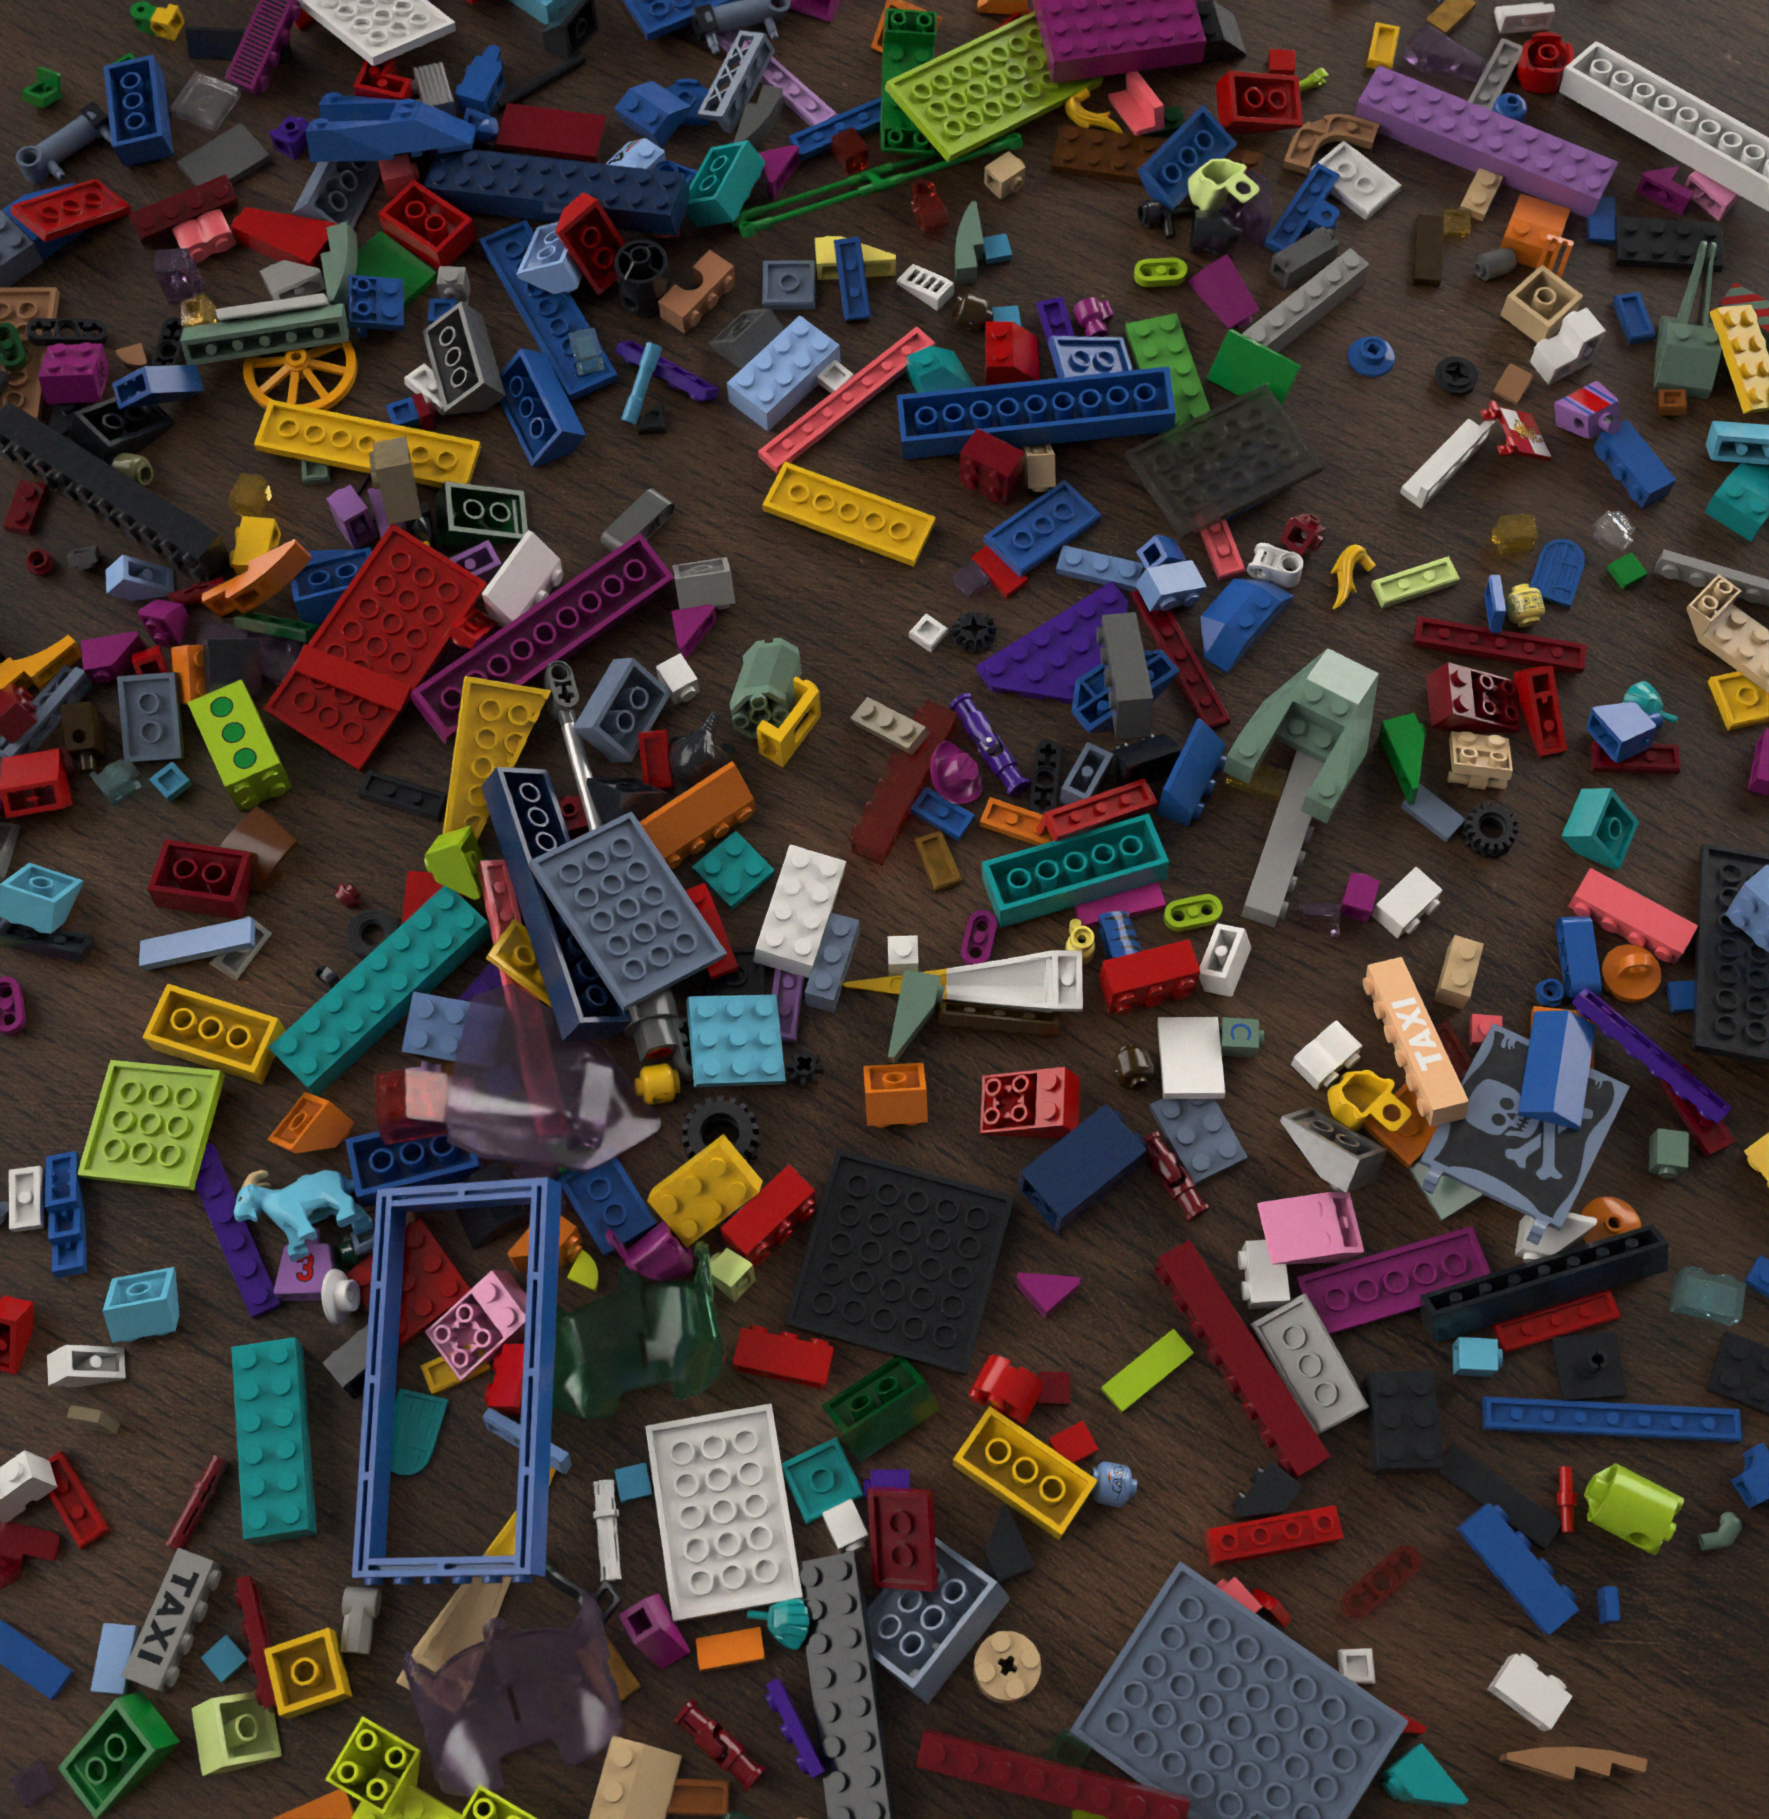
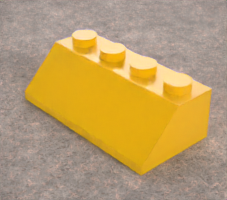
[952,1406,1098,1541]

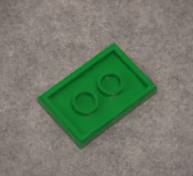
[356,231,438,309]
[1206,329,1302,416]

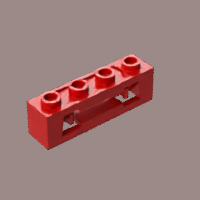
[1204,1505,1344,1567]

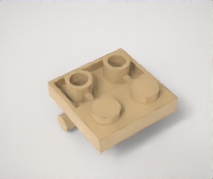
[1447,731,1513,790]

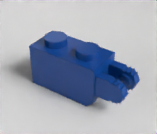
[455,45,506,116]

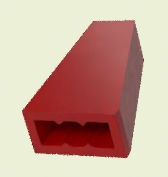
[231,207,337,271]

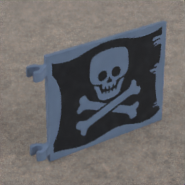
[1419,1023,1630,1245]

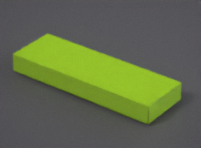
[1101,1328,1194,1414]

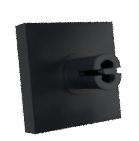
[1550,1332,1627,1401]

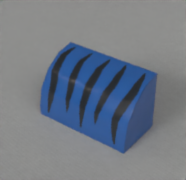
[1097,911,1142,960]

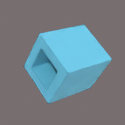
[1453,1337,1503,1377]

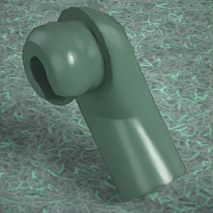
[1698,1512,1742,1551]

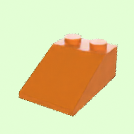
[1500,193,1571,268]

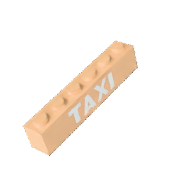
[1363,957,1469,1127]

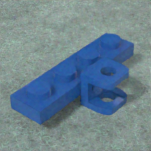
[1264,162,1340,253]

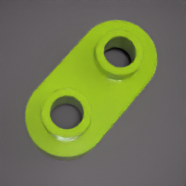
[1134,258,1187,287]
[1163,894,1223,932]

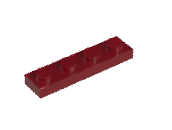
[234,1575,278,1713]

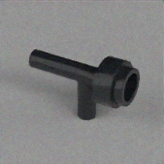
[1137,199,1199,239]

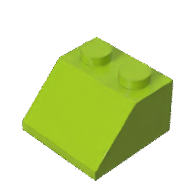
[424,825,486,900]

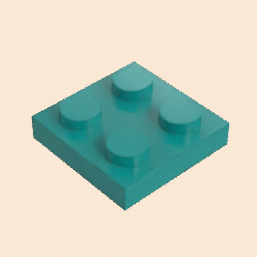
[692,831,775,911]

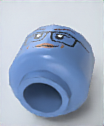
[1089,1461,1137,1508]

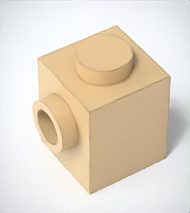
[984,151,1026,200]

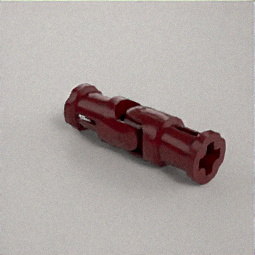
[1143,1131,1211,1223]
[673,1699,767,1792]

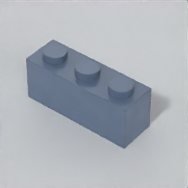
[805,913,860,1013]

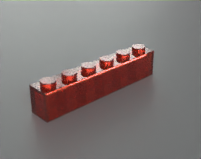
[849,700,958,866]

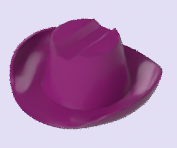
[930,741,983,804]

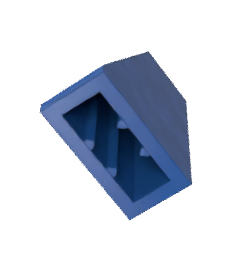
[112,365,204,410]

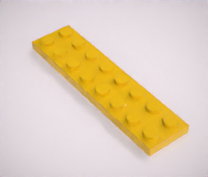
[254,400,481,488]

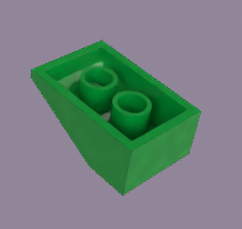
[58,1691,180,1819]

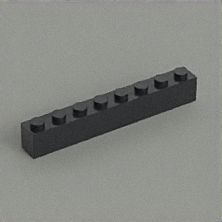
[1420,1224,1669,1343]

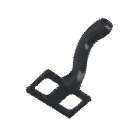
[541,1555,623,1648]

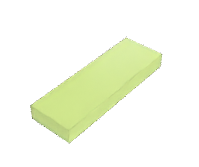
[1371,556,1460,609]

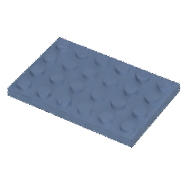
[528,811,727,1011]

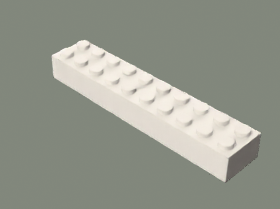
[1559,41,1769,212]

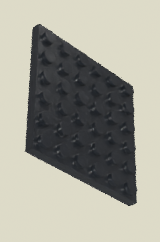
[784,1149,1015,1377]

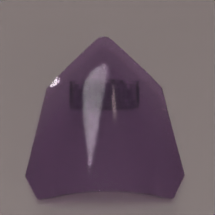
[446,984,661,1173]

